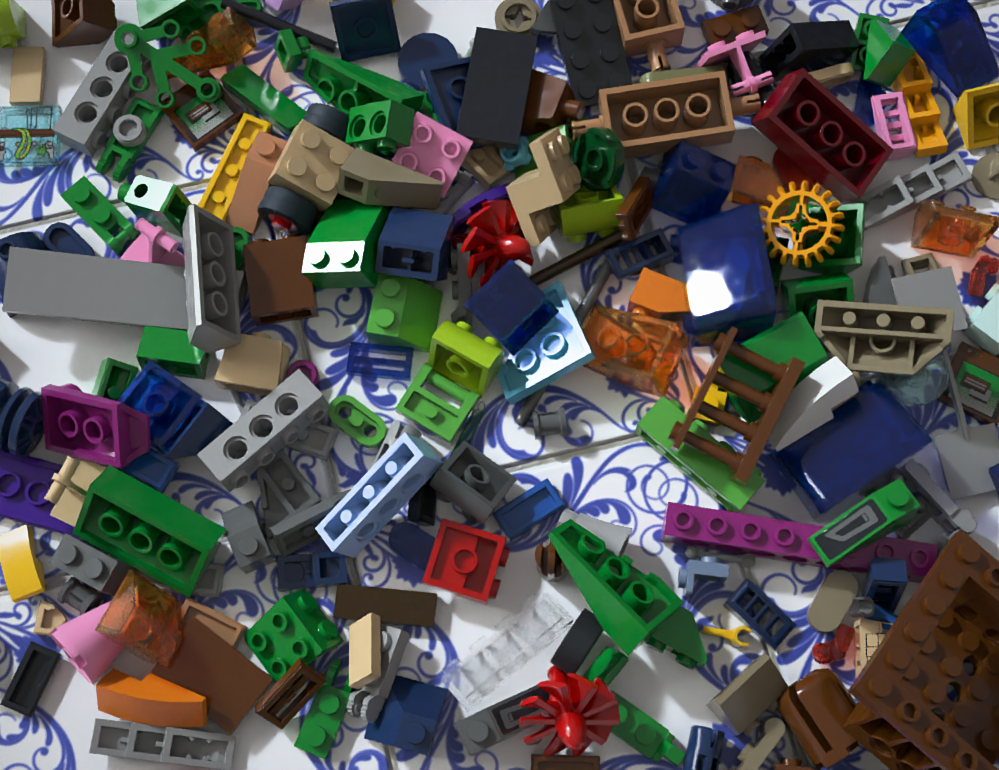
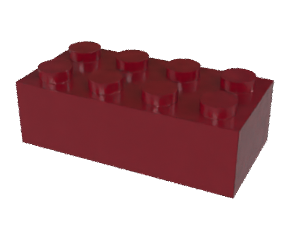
[751,68,894,203]

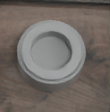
[113,114,147,147]

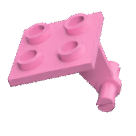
[694,30,774,98]
[392,111,474,198]
[120,218,185,267]

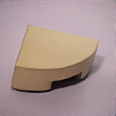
[33,600,68,637]

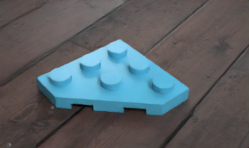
[497,281,596,405]

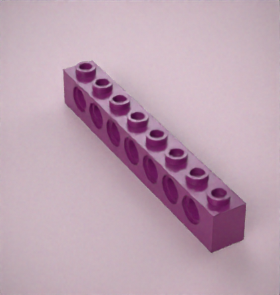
[660,502,938,583]

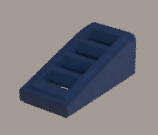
[604,228,675,281]
[858,557,908,613]
[723,578,797,650]

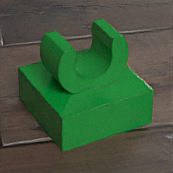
[274,28,311,73]

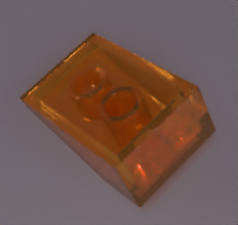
[910,200,999,258]
[583,304,689,397]

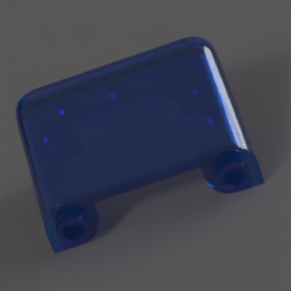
[670,204,776,348]
[769,380,933,521]

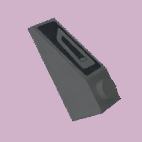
[455,680,550,757]

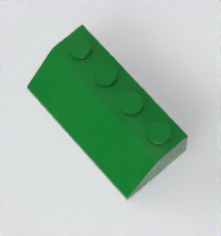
[73,465,227,598]

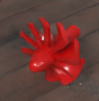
[452,200,534,294]
[518,666,620,757]

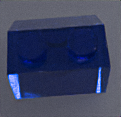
[651,140,736,232]
[117,360,203,450]

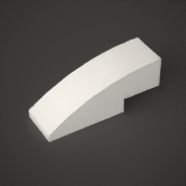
[768,356,859,452]

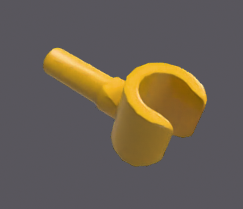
[702,625,752,648]

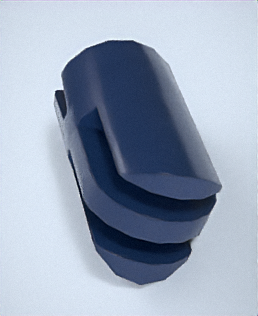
[683,725,725,770]

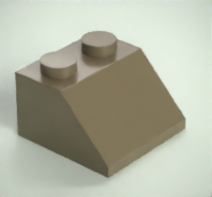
[706,653,789,736]

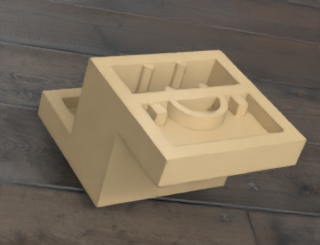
[506,127,581,247]

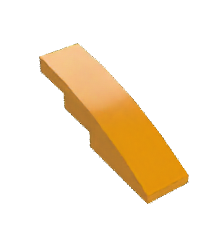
[892,39,949,158]

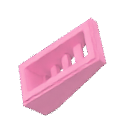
[871,91,917,161]

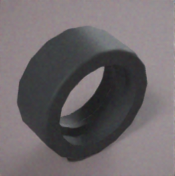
[550,608,604,674]

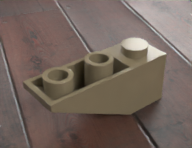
[337,148,443,209]

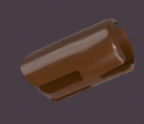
[535,541,569,582]

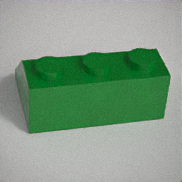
[719,312,829,424]

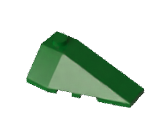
[303,49,424,156]

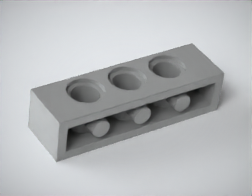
[52,29,152,158]
[197,369,330,492]

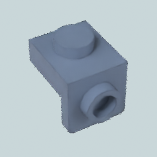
[678,556,729,598]

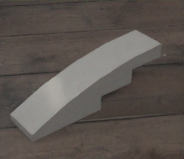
[845,151,972,231]
[89,718,236,770]

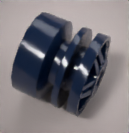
[0,378,44,459]

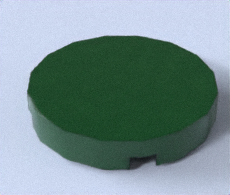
[573,127,625,191]

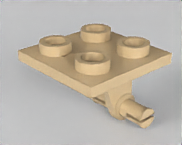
[44,456,106,527]

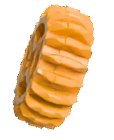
[756,181,845,268]

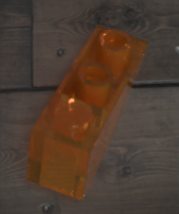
[166,6,257,79]

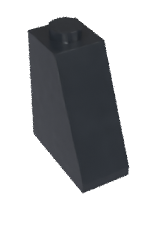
[759,20,860,82]

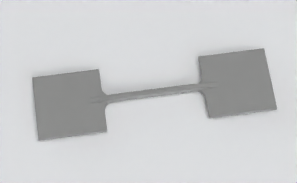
[891,266,999,500]

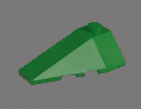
[548,519,684,655]

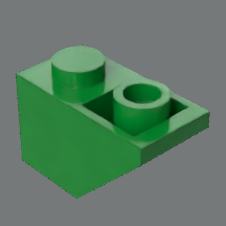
[645,607,708,670]

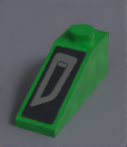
[808,479,921,568]

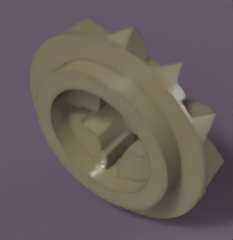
[494,0,541,35]

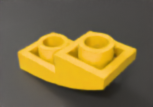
[0,525,46,603]

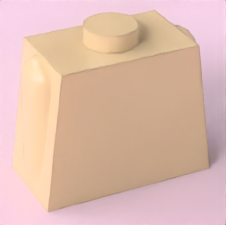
[214,332,290,397]

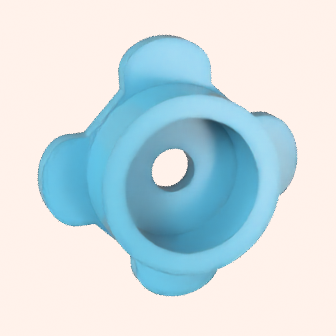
[500,137,532,172]

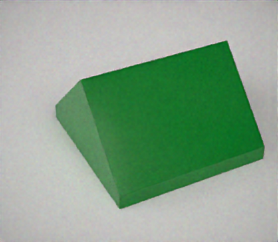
[799,203,866,275]

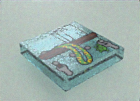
[0,105,62,167]

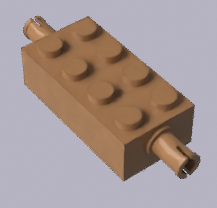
[612,0,685,72]
[571,70,761,159]

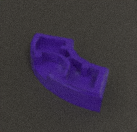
[451,183,511,236]

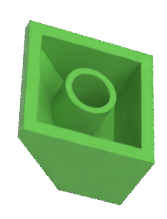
[366,273,443,353]

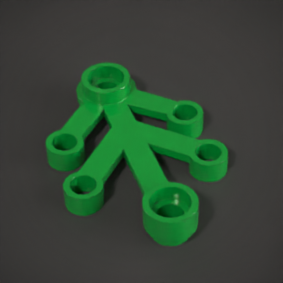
[114,19,223,109]

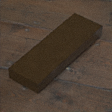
[333,584,438,628]

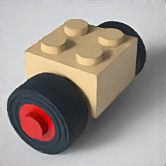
[257,103,355,236]

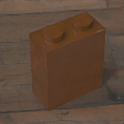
[243,234,319,326]

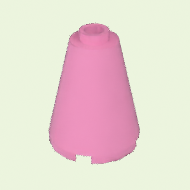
[49,593,149,685]

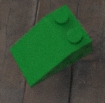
[301,199,389,289]

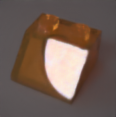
[95,569,184,668]

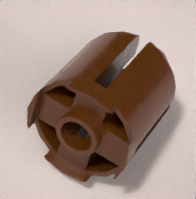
[777,668,859,770]

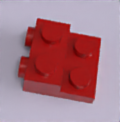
[422,518,511,605]

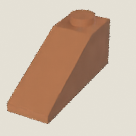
[225,130,287,236]

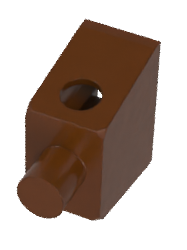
[521,69,585,134]

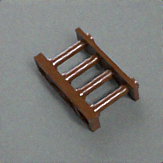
[668,326,805,486]

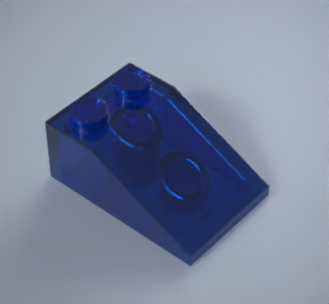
[901,0,999,100]

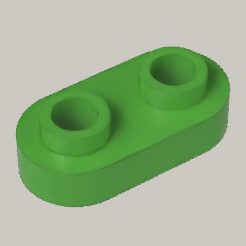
[328,395,387,448]

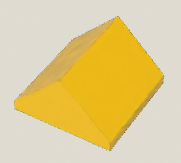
[952,83,999,151]

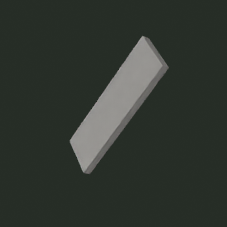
[2,247,189,331]

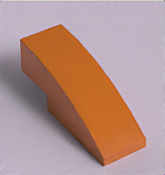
[96,669,207,728]

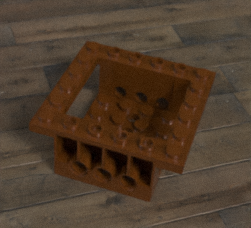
[842,530,999,770]

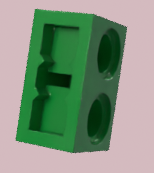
[345,99,415,155]

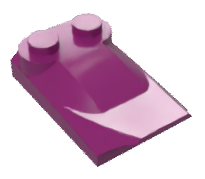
[41,383,151,469]

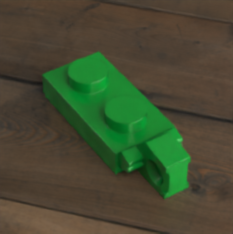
[611,690,686,766]

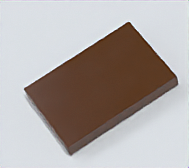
[151,617,275,735]

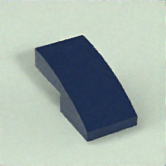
[276,551,347,591]

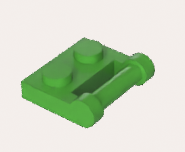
[395,363,481,444]

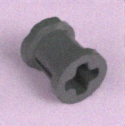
[532,407,568,440]
[57,577,103,615]

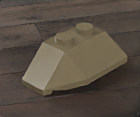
[814,300,955,376]

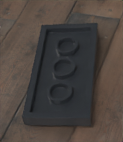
[548,0,632,108]

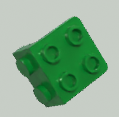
[244,588,344,683]

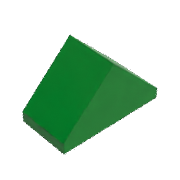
[863,19,916,88]

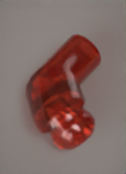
[967,255,999,297]
[812,624,855,665]

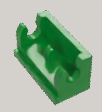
[136,326,210,380]

